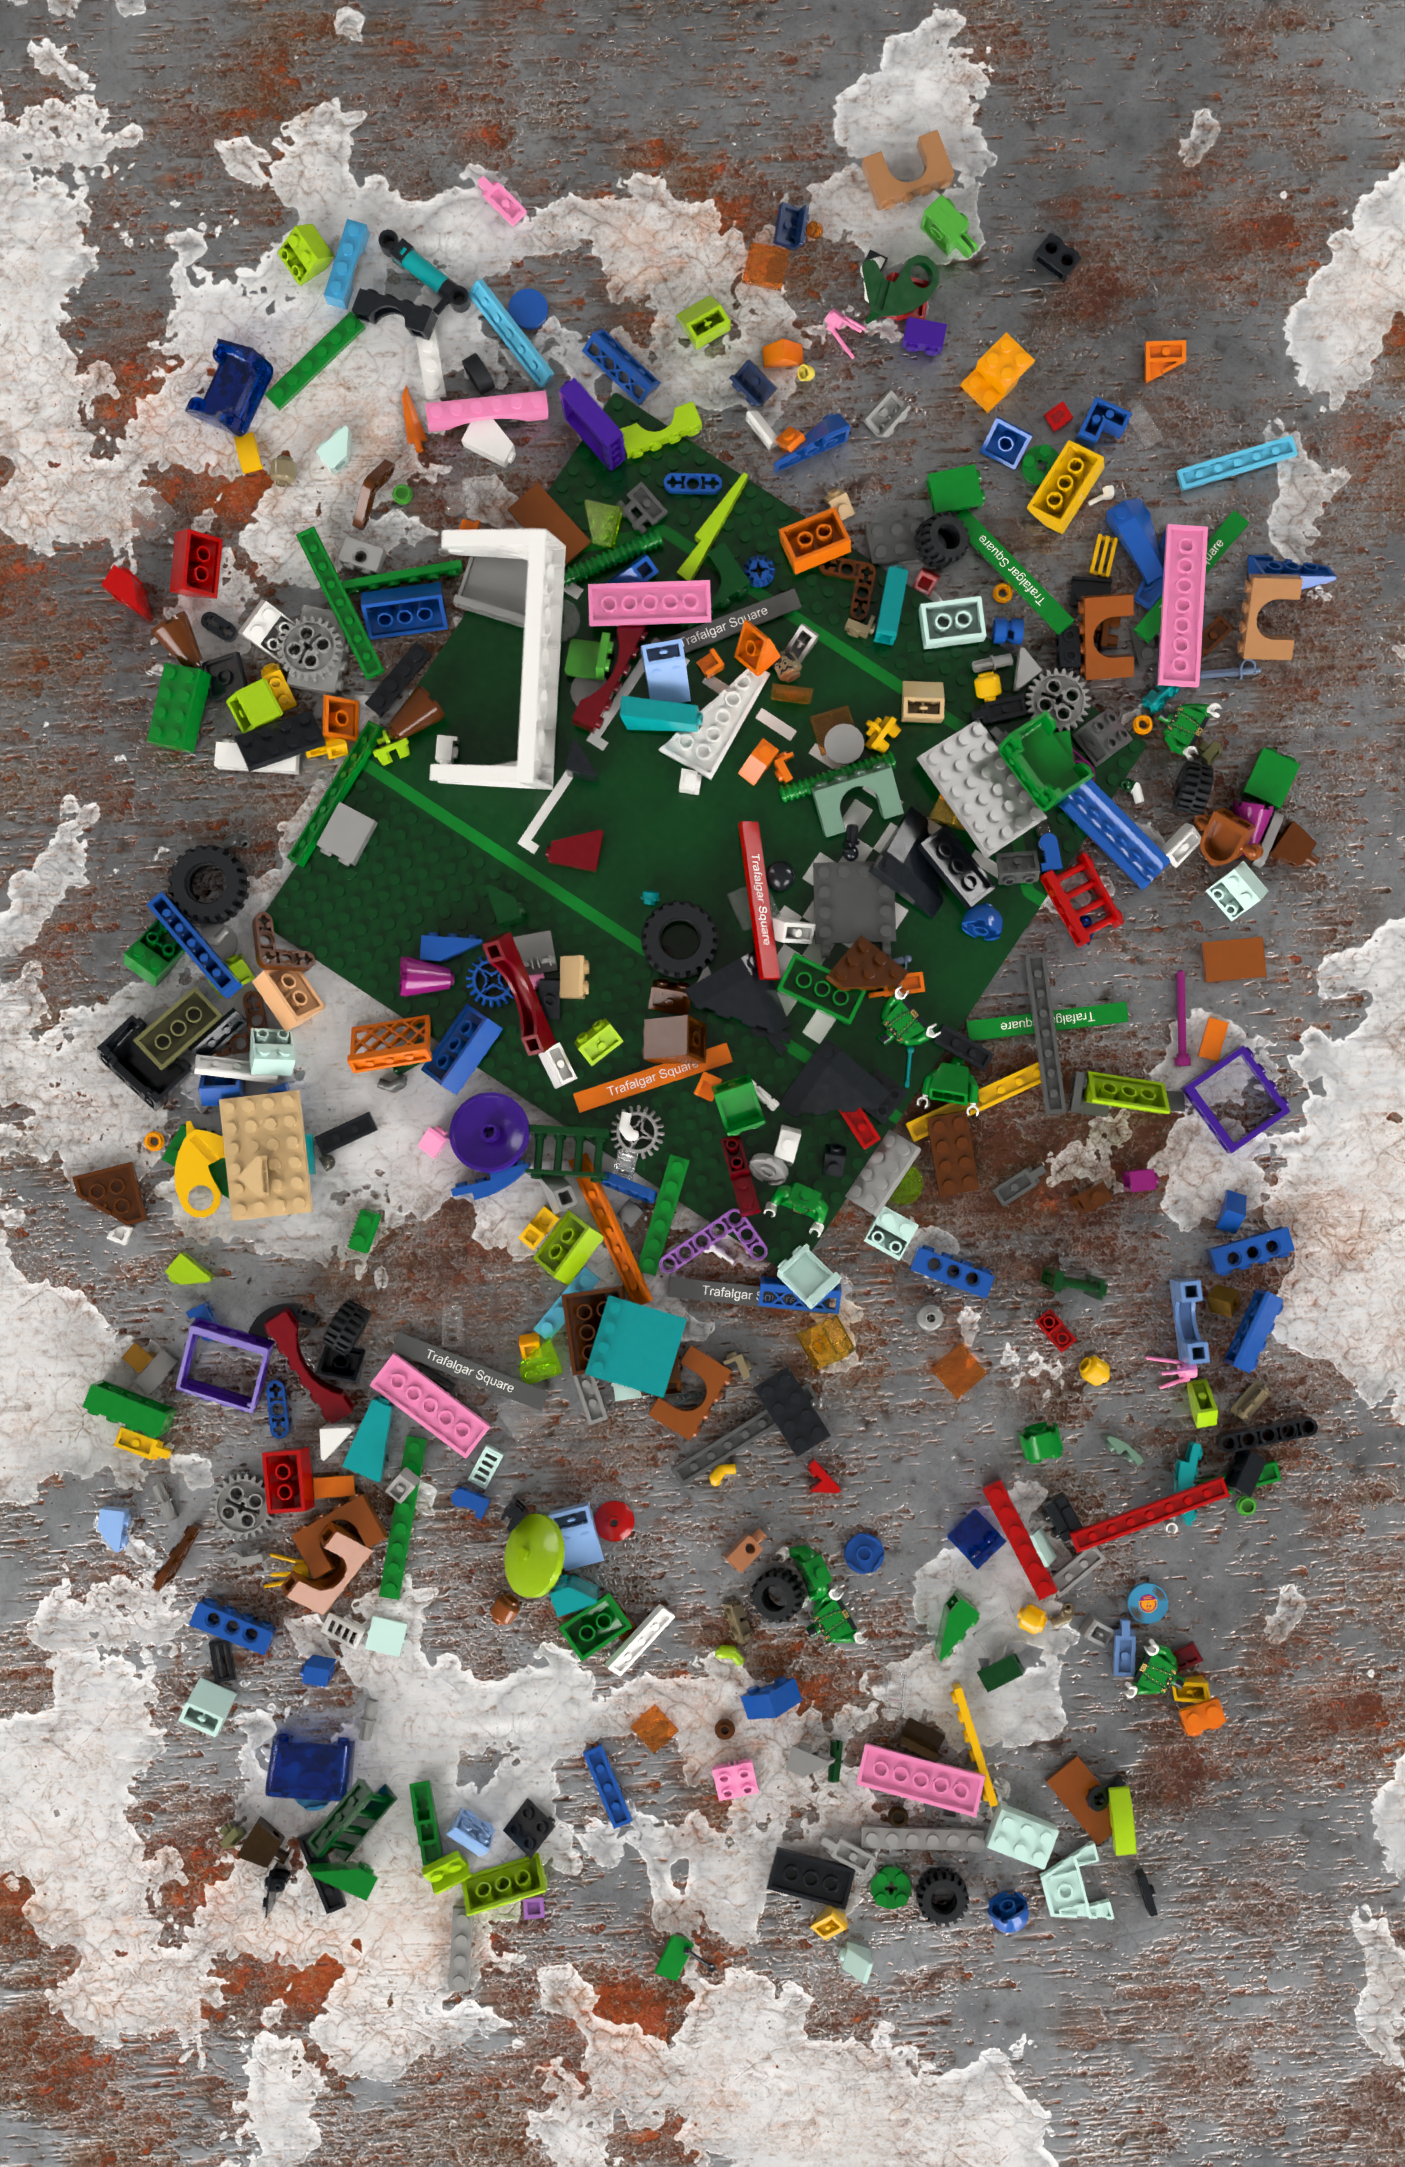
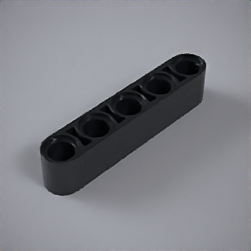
[1215,1416,1318,1453]

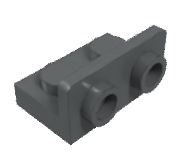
[996,850,1040,885]

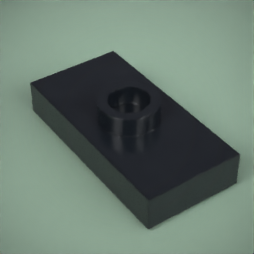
[539,978,560,1019]
[1135,1869,1158,1917]

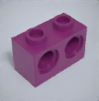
[1122,1168,1159,1192]

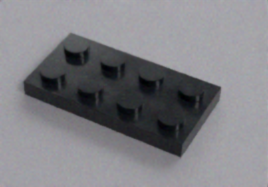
[234,710,326,772]
[917,824,996,910]
[753,1366,831,1457]
[766,1847,856,1910]

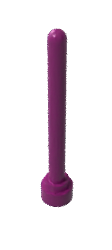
[1174,970,1191,1067]

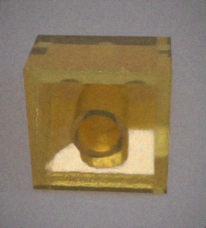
[796,1314,856,1370]

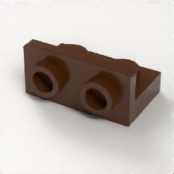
[648,978,690,1015]

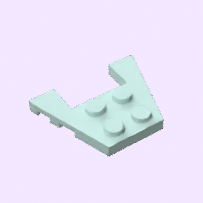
[1039,1841,1114,1920]

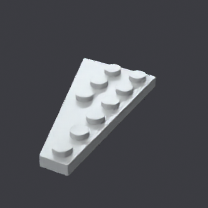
[658,668,770,780]

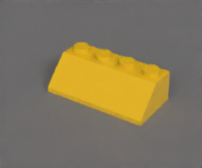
[1027,440,1105,535]

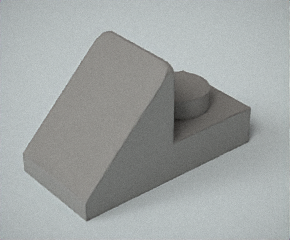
[386,1467,420,1504]

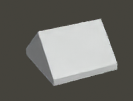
[320,1423,358,1461]

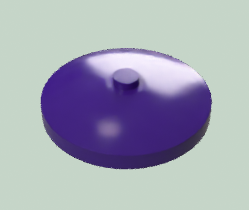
[449,1092,530,1173]

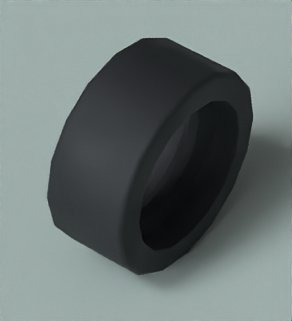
[462,353,495,395]

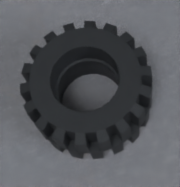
[914,512,970,569]
[1173,760,1214,816]
[323,1299,371,1356]
[750,1567,805,1624]
[916,1867,969,1927]

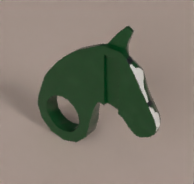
[860,255,939,324]

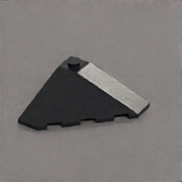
[868,806,943,919]
[684,951,790,1035]
[779,1038,891,1118]

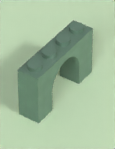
[811,762,904,837]

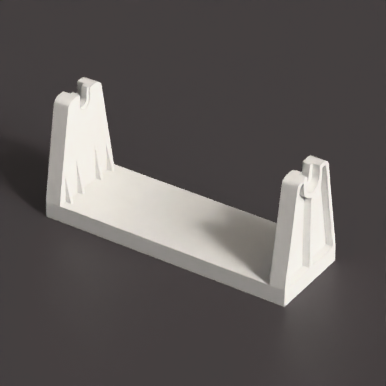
[429,529,566,790]

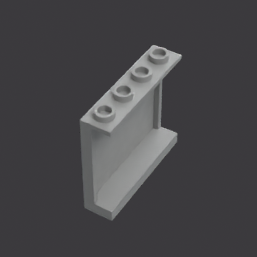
[453,556,528,628]

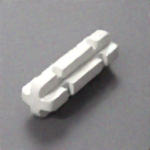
[752,1080,779,1111]

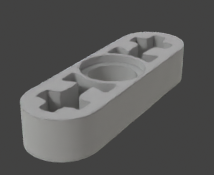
[1251,811,1284,869]

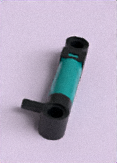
[378,229,471,315]

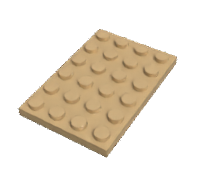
[219,1090,313,1221]

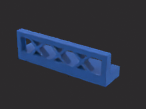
[582,329,661,405]
[758,1276,842,1314]

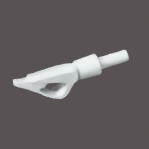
[697,1231,736,1265]

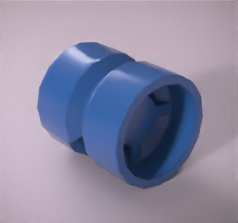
[992,617,1024,645]

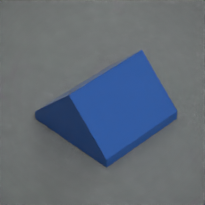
[980,416,1033,470]

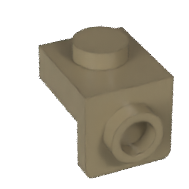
[844,615,877,639]
[723,1351,753,1380]

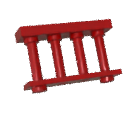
[1039,852,1124,948]

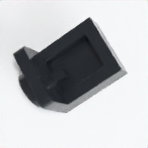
[822,1144,846,1177]

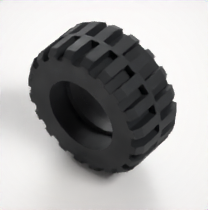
[167,845,250,924]
[641,900,718,979]

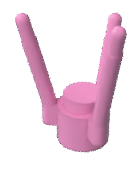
[825,308,866,359]
[1146,1356,1198,1389]

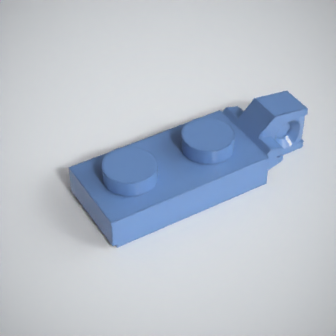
[1113,1618,1136,1677]

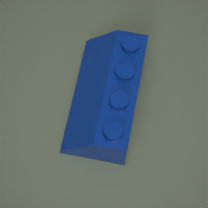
[361,582,448,640]
[421,1004,503,1095]
[1223,1288,1283,1373]

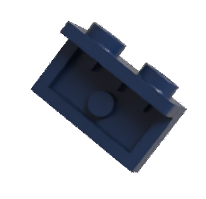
[773,202,810,251]
[729,359,778,407]

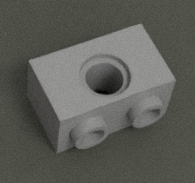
[338,536,387,576]

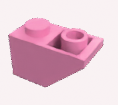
[418,1126,450,1158]

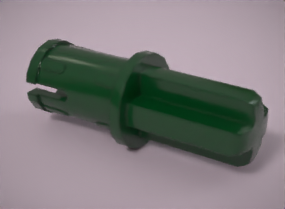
[827,1740,843,1783]

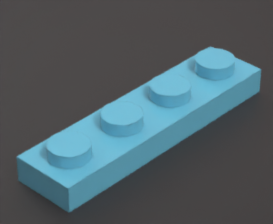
[533,1267,600,1342]

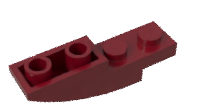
[720,1134,761,1218]

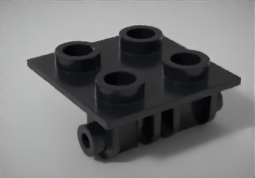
[862,1068,909,1124]
[503,1798,556,1859]
[262,1863,291,1918]

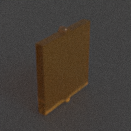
[630,1704,679,1753]

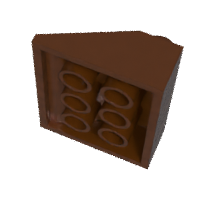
[562,1285,626,1376]

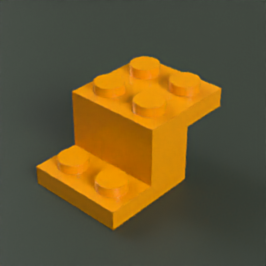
[960,332,1035,414]

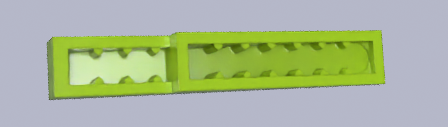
[677,472,748,581]

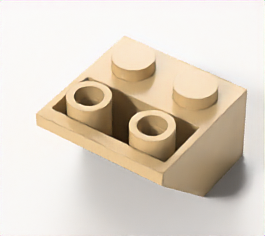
[901,681,945,723]
[560,955,589,999]

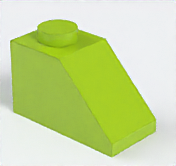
[165,1252,216,1285]
[1187,1378,1218,1428]

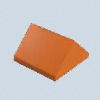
[734,620,781,676]
[323,695,359,741]

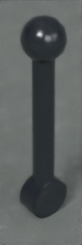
[683,1947,716,1972]

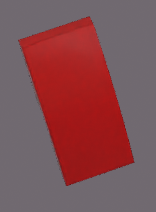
[1035,1308,1077,1354]

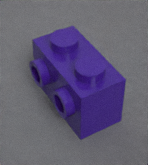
[901,317,947,356]

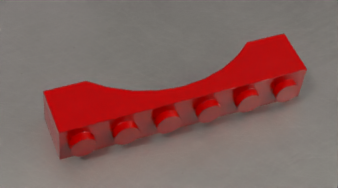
[982,1477,1058,1601]

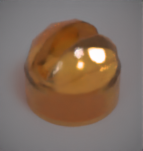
[806,221,823,239]

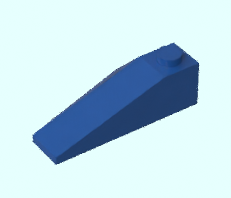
[1247,555,1337,590]

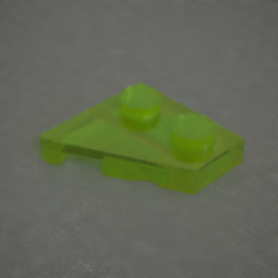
[584,500,623,548]
[518,1337,563,1384]

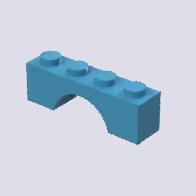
[324,219,370,310]

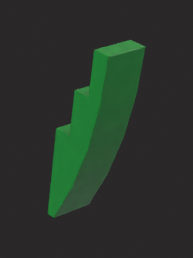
[409,1780,443,1866]

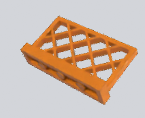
[347,1015,432,1073]

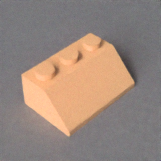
[252,959,326,1031]

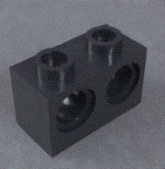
[1032,233,1082,284]
[1055,626,1081,672]

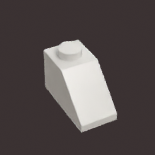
[772,917,816,944]

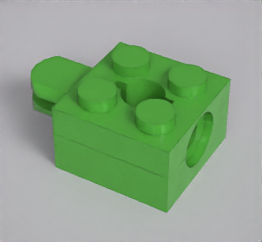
[920,195,978,258]

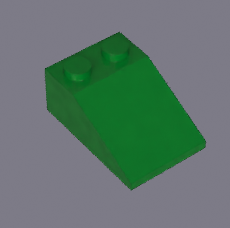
[559,1592,632,1662]
[306,1861,378,1901]

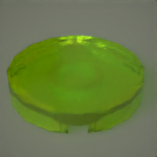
[889,1166,923,1204]

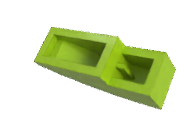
[1108,1786,1137,1856]

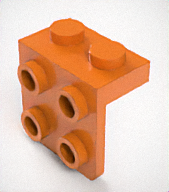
[1178,1697,1227,1736]

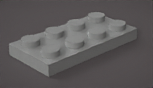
[845,1129,922,1217]

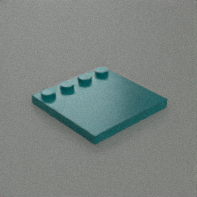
[585,1295,687,1398]

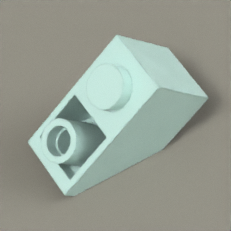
[316,425,352,475]

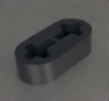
[201,612,238,642]

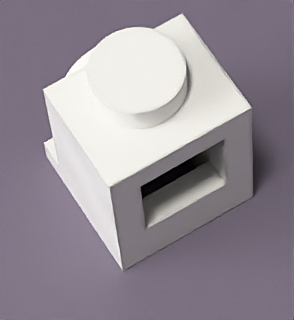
[435,735,460,765]
[679,768,702,795]

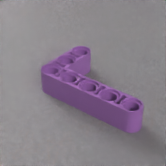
[659,1208,767,1273]

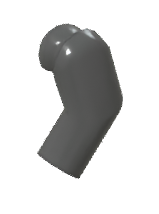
[220,833,251,850]
[377,1074,408,1093]

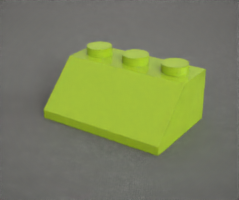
[533,1210,604,1286]

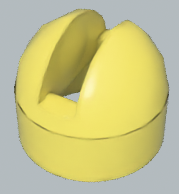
[797,364,815,382]

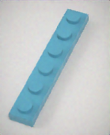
[468,279,555,388]
[1176,435,1298,491]

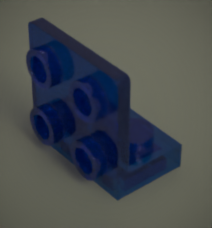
[947,1509,1007,1570]

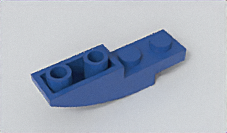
[451,1160,531,1200]

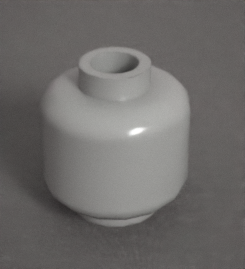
[916,1304,943,1331]

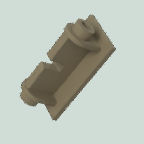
[1229,1379,1271,1423]
[722,1599,752,1644]

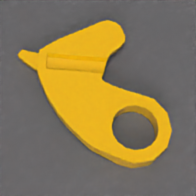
[175,1121,225,1218]

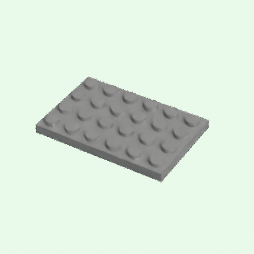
[917,719,1047,859]

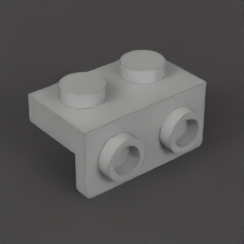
[862,390,911,438]

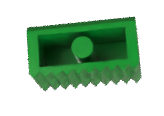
[347,1209,382,1254]

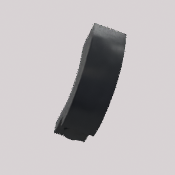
[248,1302,320,1340]

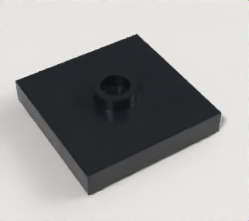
[201,651,248,703]

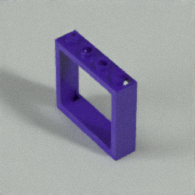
[559,377,626,472]
[1180,1045,1291,1154]
[175,1317,275,1413]

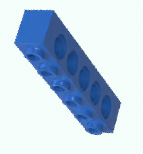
[146,891,244,999]

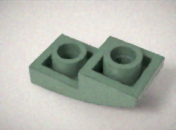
[1103,1433,1144,1465]

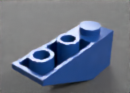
[605,554,659,584]
[420,932,484,962]

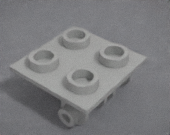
[513,930,558,975]

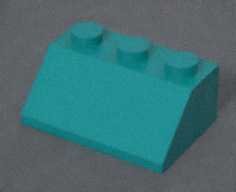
[549,1574,599,1617]

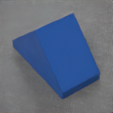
[1215,1190,1247,1234]

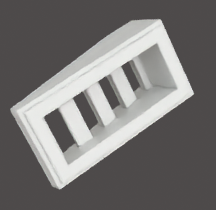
[321,1612,366,1650]

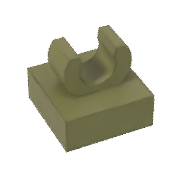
[1198,741,1222,766]
[219,1824,248,1849]

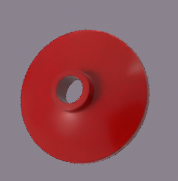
[594,1501,635,1542]

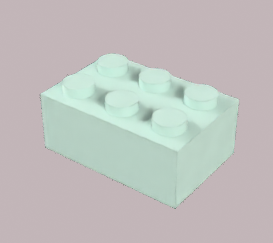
[918,596,987,649]
[984,1802,1059,1870]

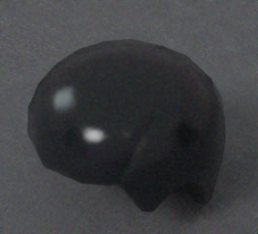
[765,861,796,892]

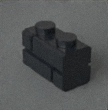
[1041,1492,1083,1542]

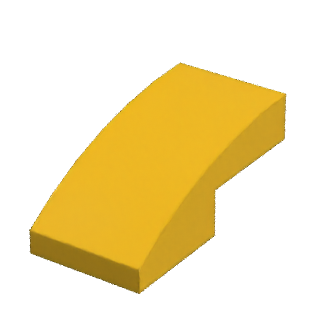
[234,432,263,474]
[305,738,348,760]
[518,1204,561,1251]

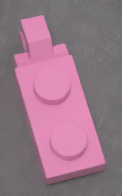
[477,176,527,227]

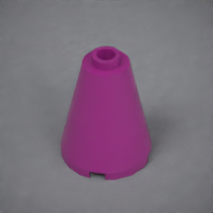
[1233,800,1274,856]
[399,956,455,997]

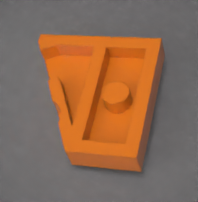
[1144,340,1186,383]

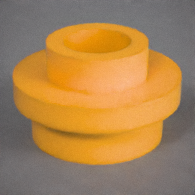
[992,583,1013,604]
[1132,714,1153,735]
[144,1131,165,1151]

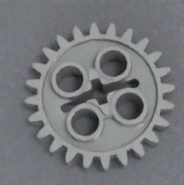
[277,616,343,682]
[1025,668,1091,732]
[210,1473,275,1540]

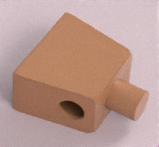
[722,1528,767,1573]

